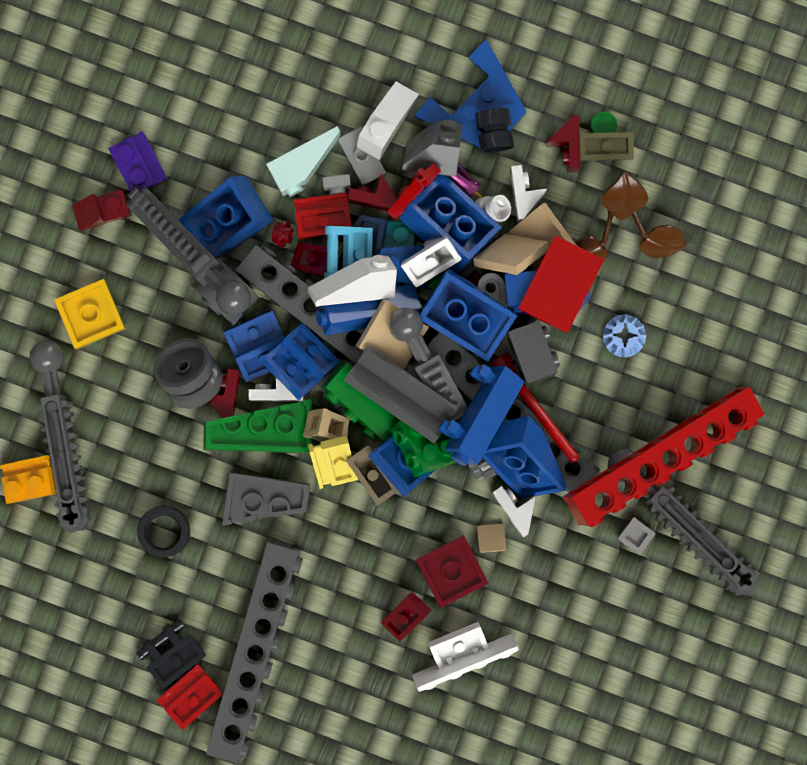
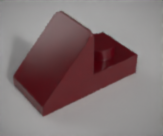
[546,115,580,173]
[348,174,398,212]
[72,189,131,231]
[291,243,340,278]
[209,369,241,418]
[381,591,432,642]

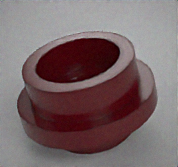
[272,221,294,248]

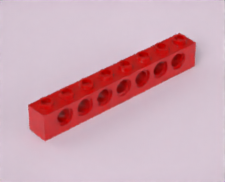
[563,387,765,527]

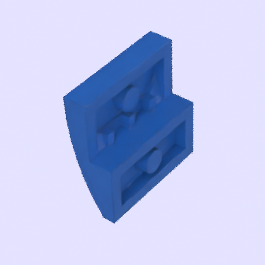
[223,309,285,382]
[261,323,340,401]

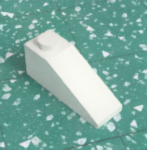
[356,82,419,160]
[308,255,397,306]

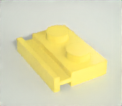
[308,436,358,489]

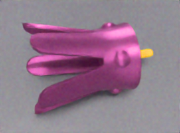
[452,162,482,198]

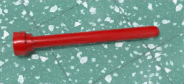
[490,353,579,463]

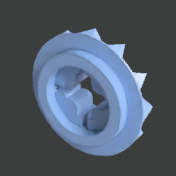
[603,314,646,357]

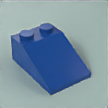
[178,176,274,258]
[419,268,517,361]
[483,416,567,499]

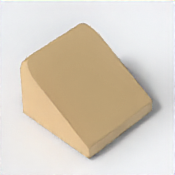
[477,524,507,553]

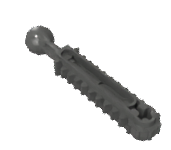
[126,186,251,315]
[388,307,496,480]
[29,340,92,533]
[607,449,759,596]

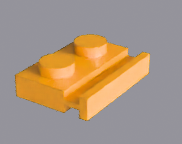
[0,455,57,504]

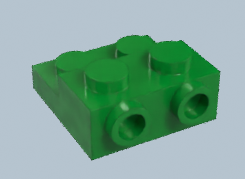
[391,421,456,477]

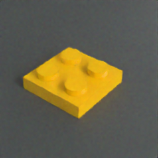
[54,279,126,350]

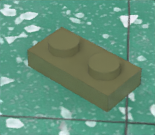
[580,132,634,161]

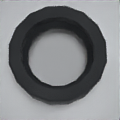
[137,506,190,557]

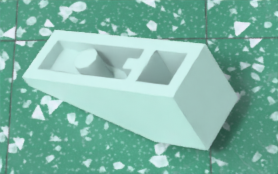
[266,126,341,197]

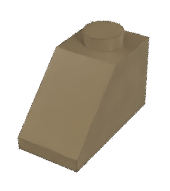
[346,446,398,506]

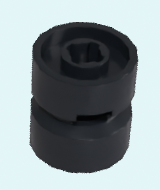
[475,108,514,153]

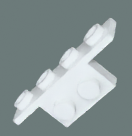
[412,622,519,692]

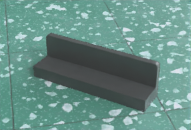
[344,346,458,443]

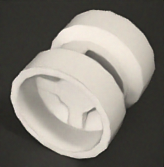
[475,195,511,222]

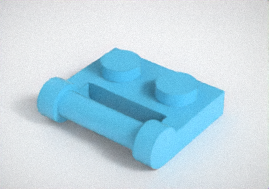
[324,226,373,279]

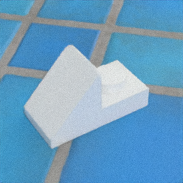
[510,165,547,223]
[401,236,462,287]
[249,378,304,402]
[492,486,535,537]

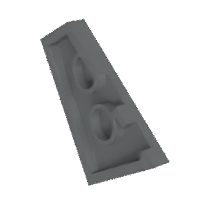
[222,471,311,526]

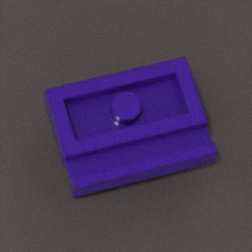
[108,131,168,192]

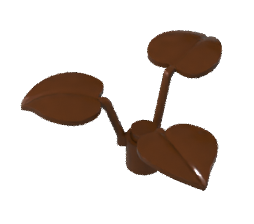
[574,171,687,261]

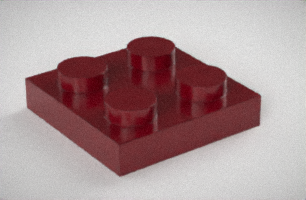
[416,535,489,608]

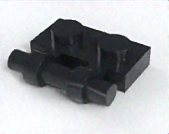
[136,619,207,689]

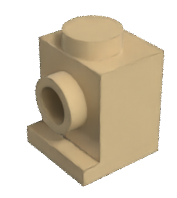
[303,408,349,442]

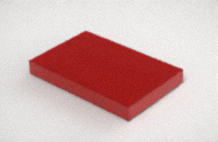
[518,235,605,334]

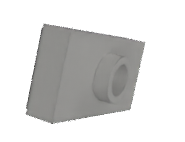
[338,127,386,186]

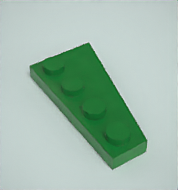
[203,399,312,454]

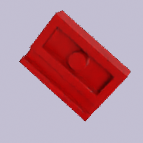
[388,163,441,219]
[294,193,351,239]
[156,664,224,730]

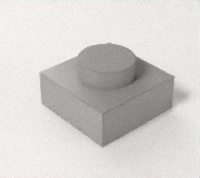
[323,174,351,195]
[617,517,656,555]

